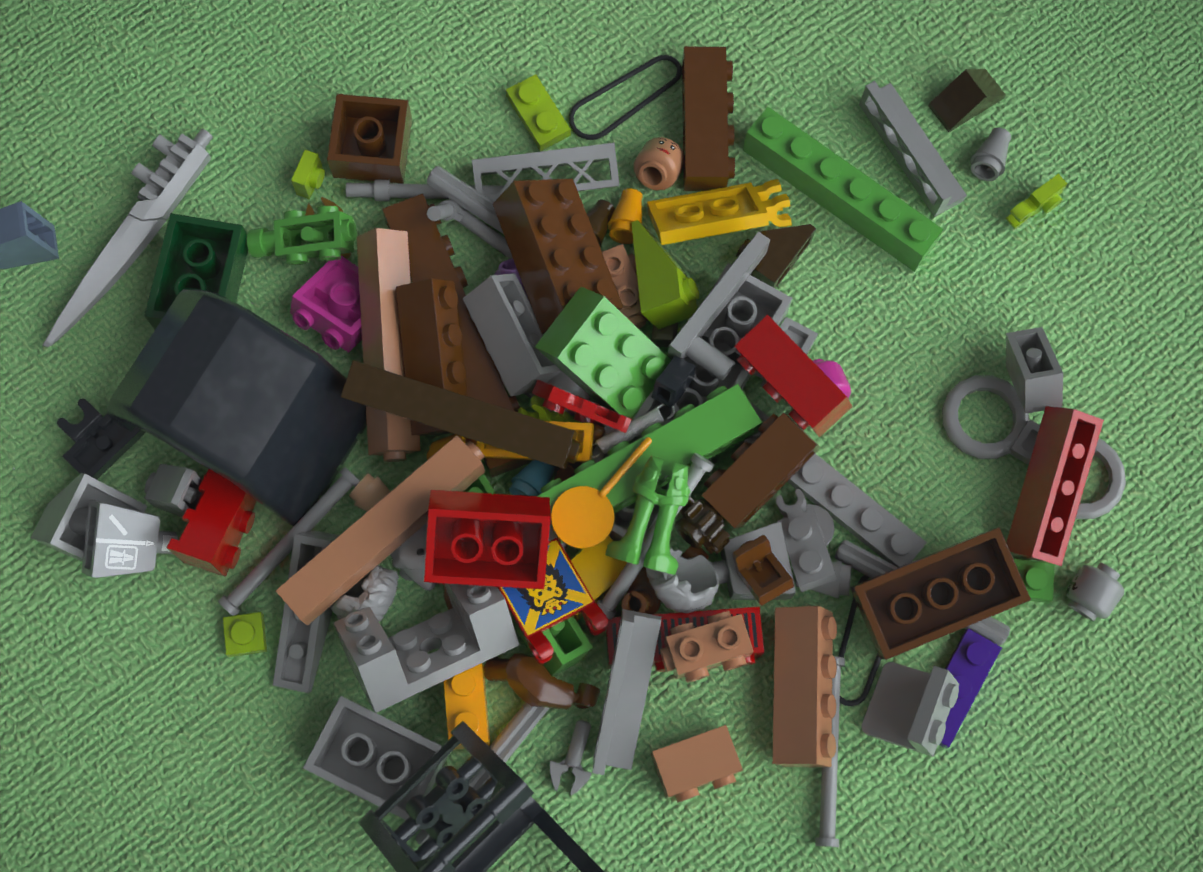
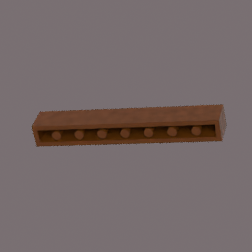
[382,194,532,478]

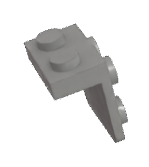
[862,662,959,757]

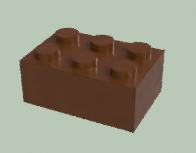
[702,412,821,528]

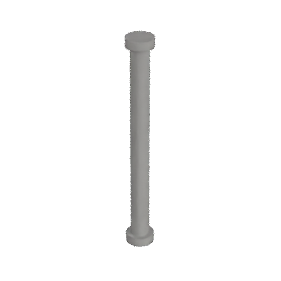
[596,453,714,619]
[218,467,360,616]
[815,656,845,847]

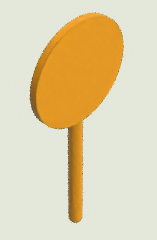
[551,437,652,549]

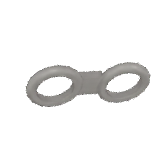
[942,375,1126,519]

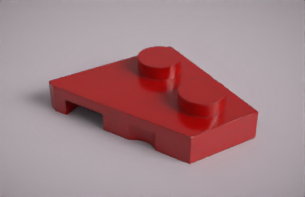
[532,379,632,433]

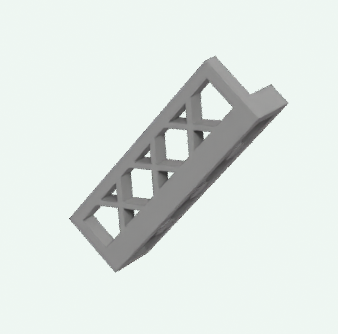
[859,81,967,217]
[472,143,620,202]
[592,609,661,775]

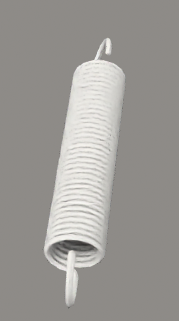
[592,404,675,458]

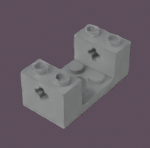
[334,583,519,713]

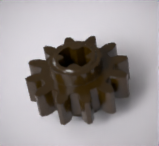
[674,496,730,554]

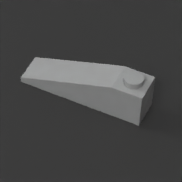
[273,530,340,693]

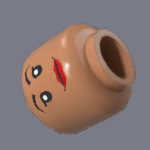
[634,137,685,191]

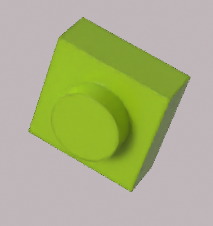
[291,149,325,199]
[223,612,267,657]

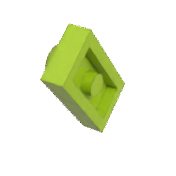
[506,74,571,152]

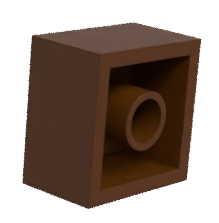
[327,94,412,184]

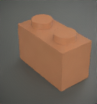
[651,725,743,803]

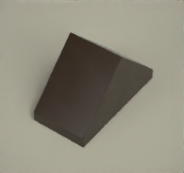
[928,69,1006,132]

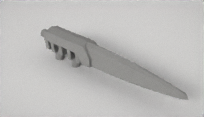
[43,129,213,347]

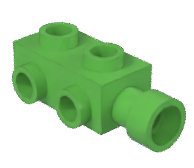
[247,206,357,265]

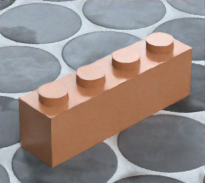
[772,606,837,767]

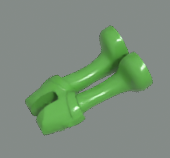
[605,456,691,575]

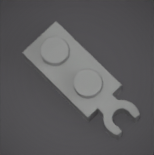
[776,489,838,592]

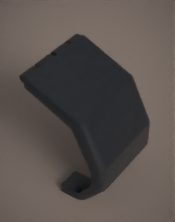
[107,288,367,526]

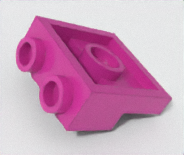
[290,256,362,353]

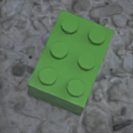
[535,287,671,419]

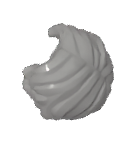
[646,548,719,613]
[330,565,399,622]

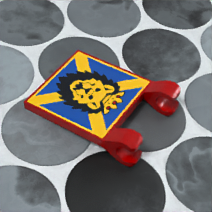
[497,538,608,664]

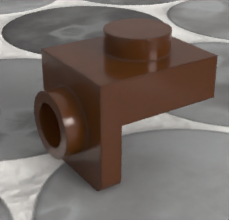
[732,535,794,606]

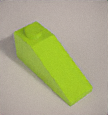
[631,220,699,329]

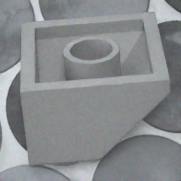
[31,473,147,562]

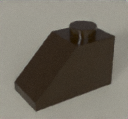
[736,224,816,289]

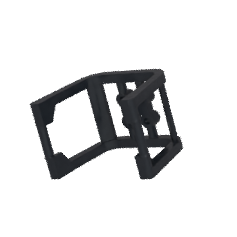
[358,721,604,872]

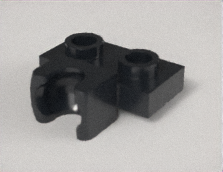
[57,398,146,480]

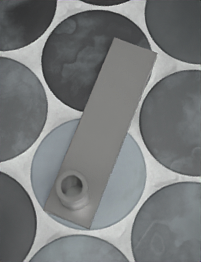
[667,231,770,381]

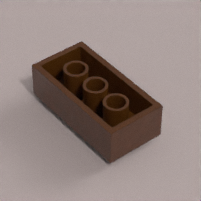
[492,179,623,334]
[850,527,1031,660]

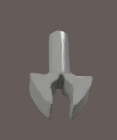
[550,720,592,796]

